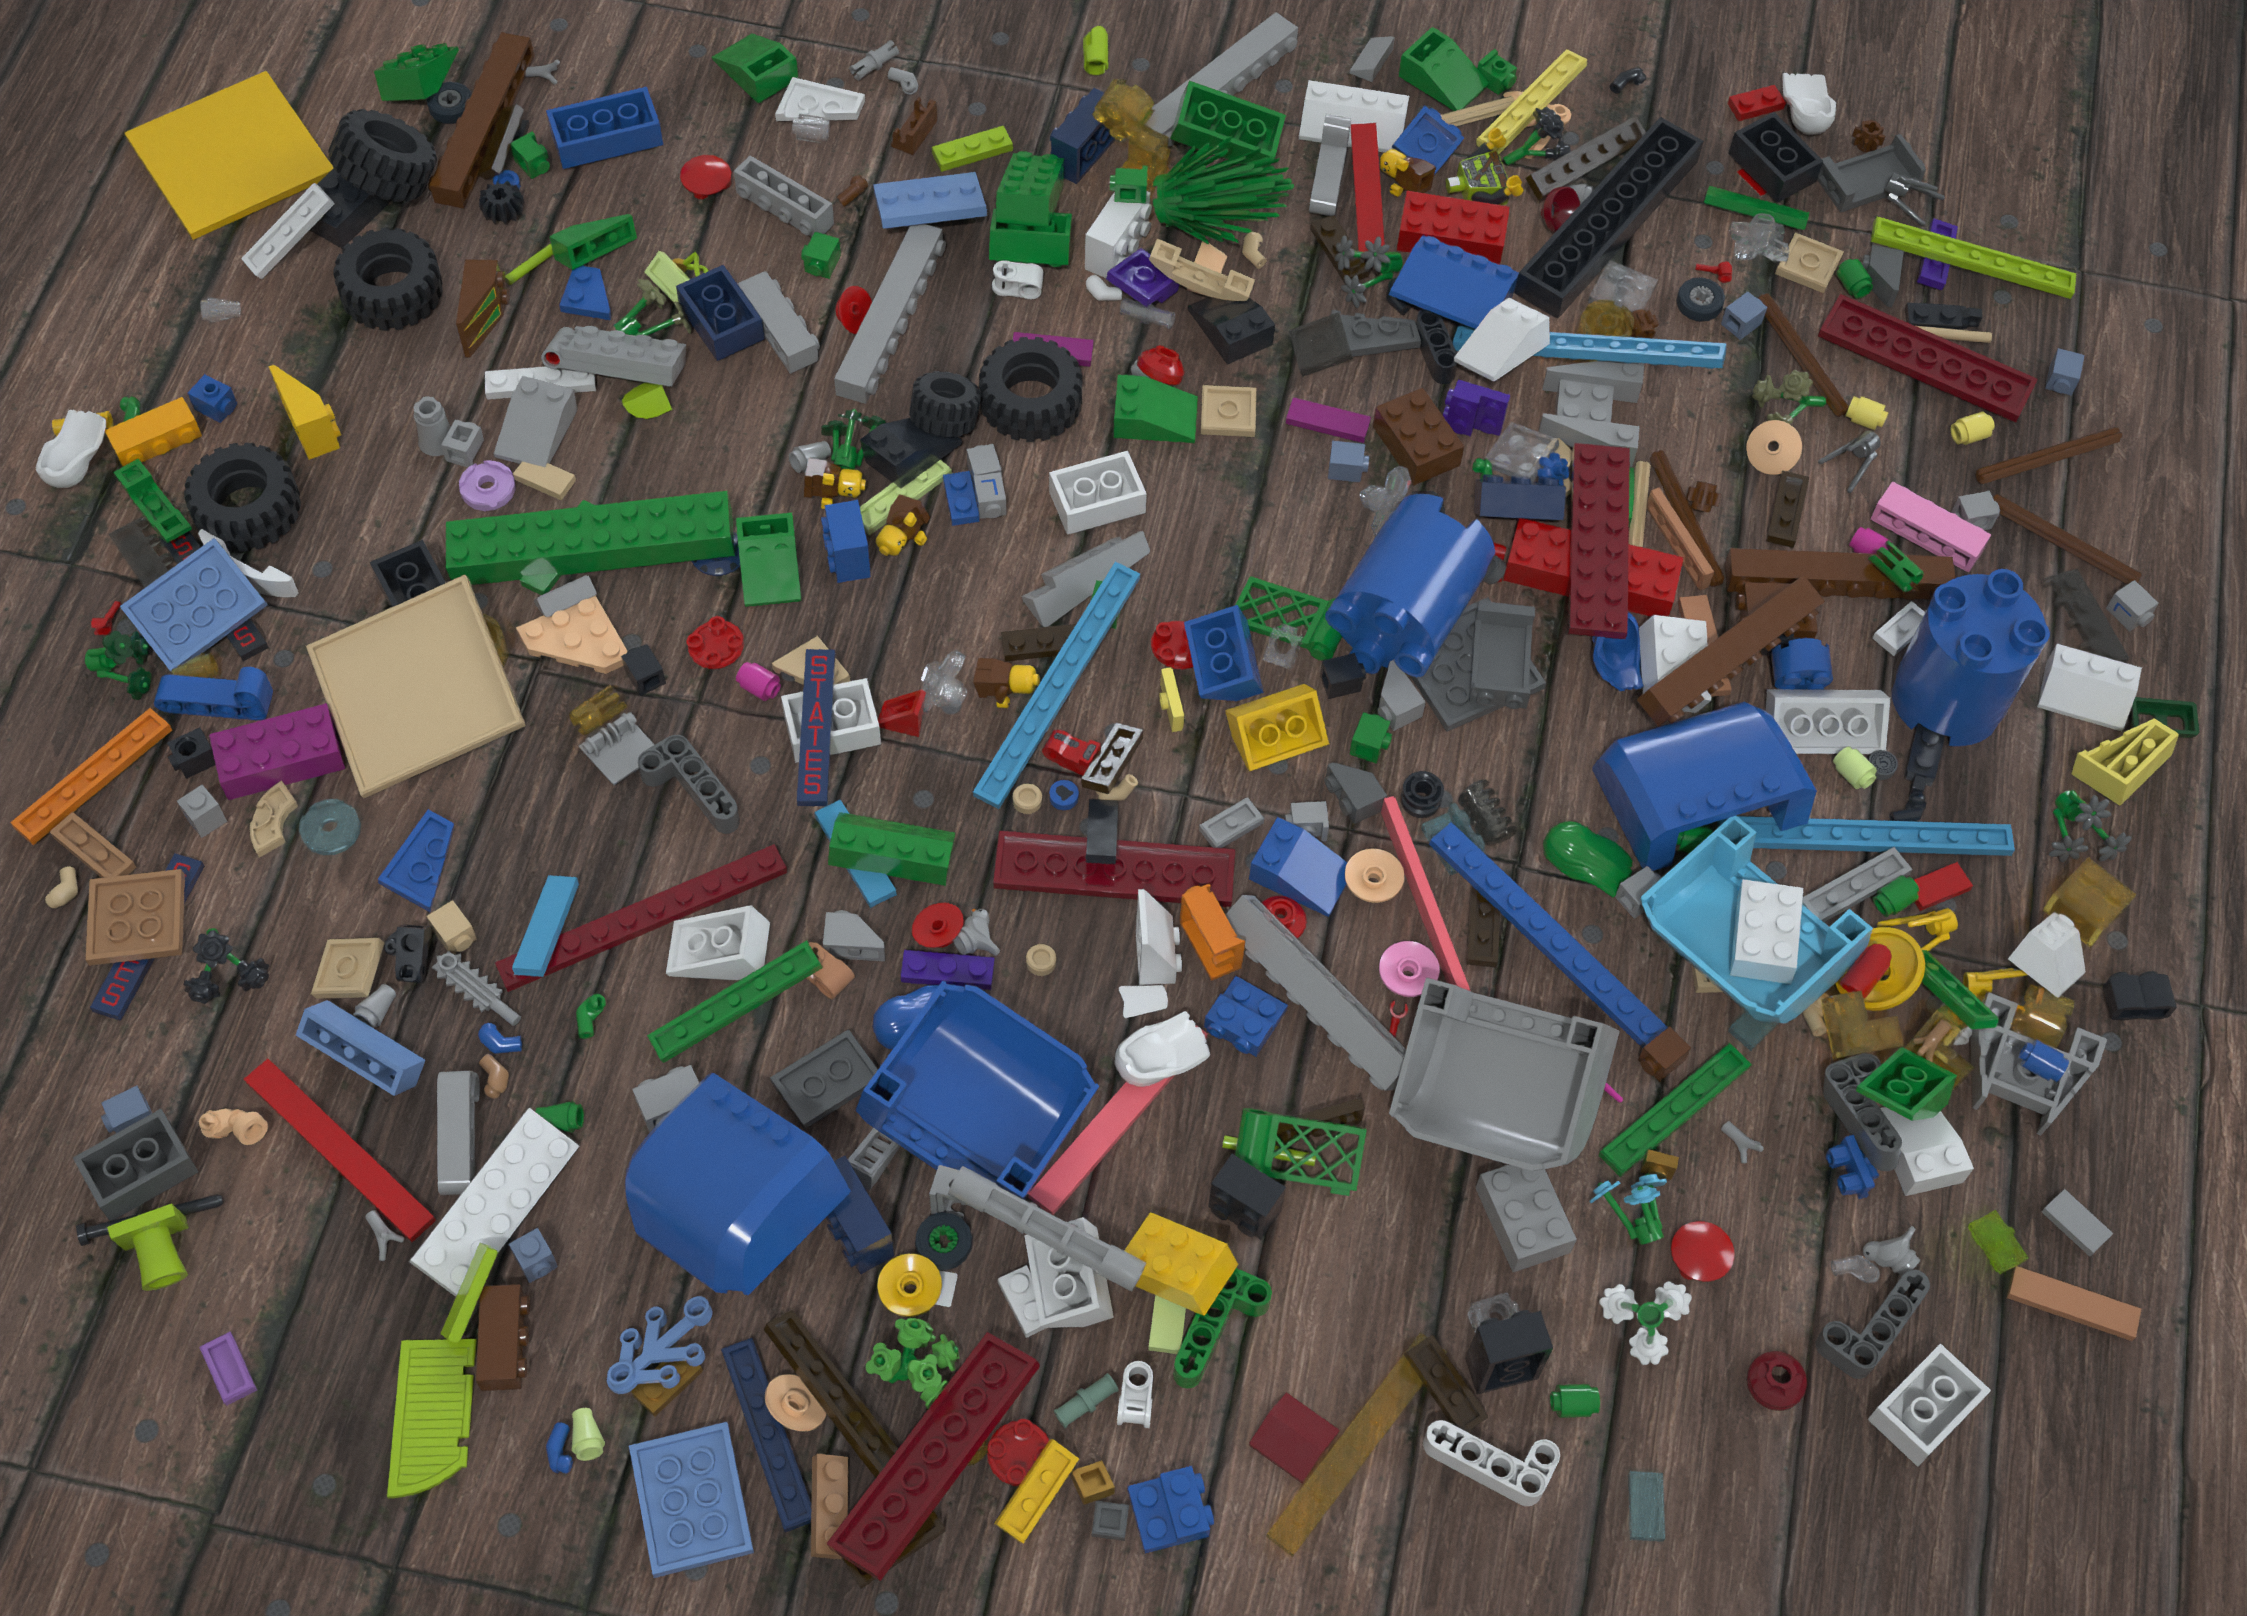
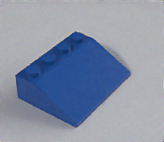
[1389,235,1519,329]

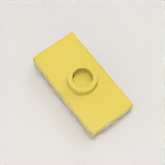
[1159,667,1184,732]

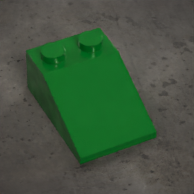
[1114,375,1198,443]
[1856,1047,1957,1121]

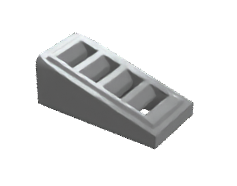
[848,1128,900,1190]

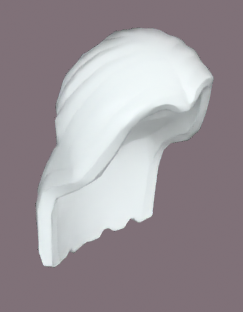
[1783,73,1836,135]
[36,410,106,488]
[1115,1011,1210,1087]

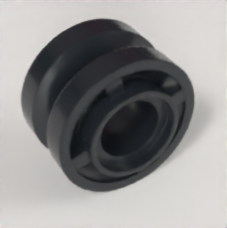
[1400,771,1444,818]

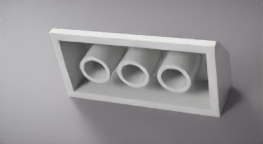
[1299,80,1409,153]
[1766,689,1890,754]

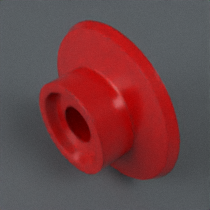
[835,286,872,334]
[1261,896,1307,939]
[912,903,964,948]

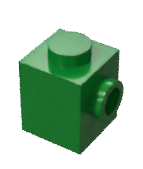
[801,232,841,279]
[1349,712,1393,764]

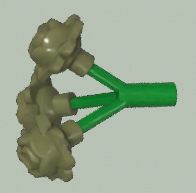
[1752,370,1826,424]

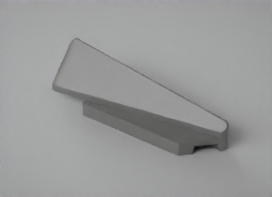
[1021,531,1150,627]

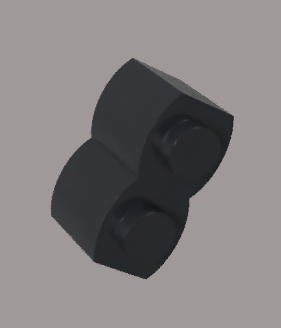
[2103,971,2177,1021]

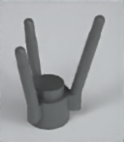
[1884,172,1945,226]
[1818,430,1881,493]

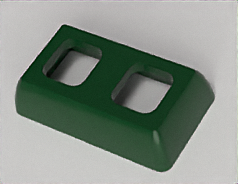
[2131,697,2200,739]

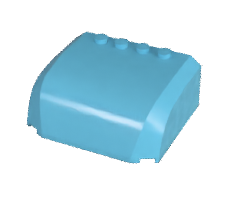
[1640,816,1873,1023]

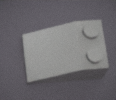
[494,376,578,467]

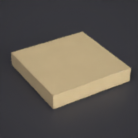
[1775,233,1844,293]
[1201,385,1256,437]
[311,938,384,999]

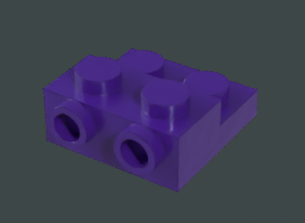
[1106,248,1179,307]
[1443,379,1510,437]

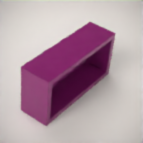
[209,703,346,800]

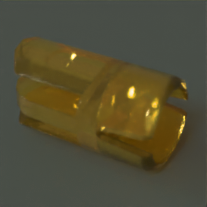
[569,685,627,736]

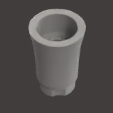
[414,396,451,456]

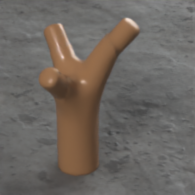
[1914,1019,1952,1062]

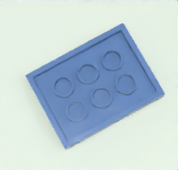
[873,172,987,229]
[120,538,268,674]
[629,1422,754,1578]

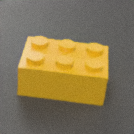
[1124,1212,1238,1316]

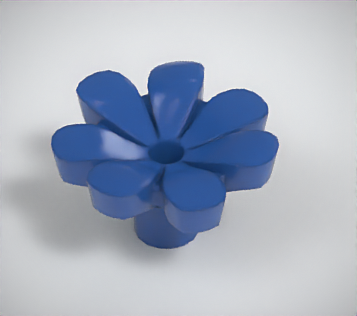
[1538,452,1569,485]

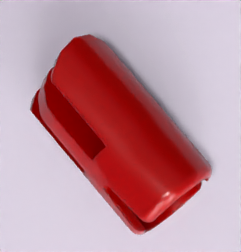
[1840,944,1892,1000]

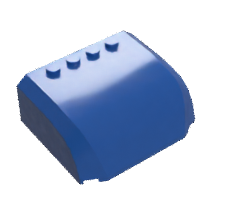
[1592,702,1817,871]
[856,981,1099,1200]
[625,1073,851,1295]

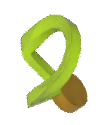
[672,252,709,277]

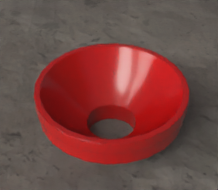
[1137,345,1185,385]

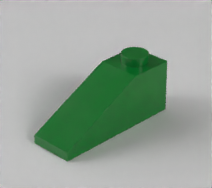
[549,214,637,270]

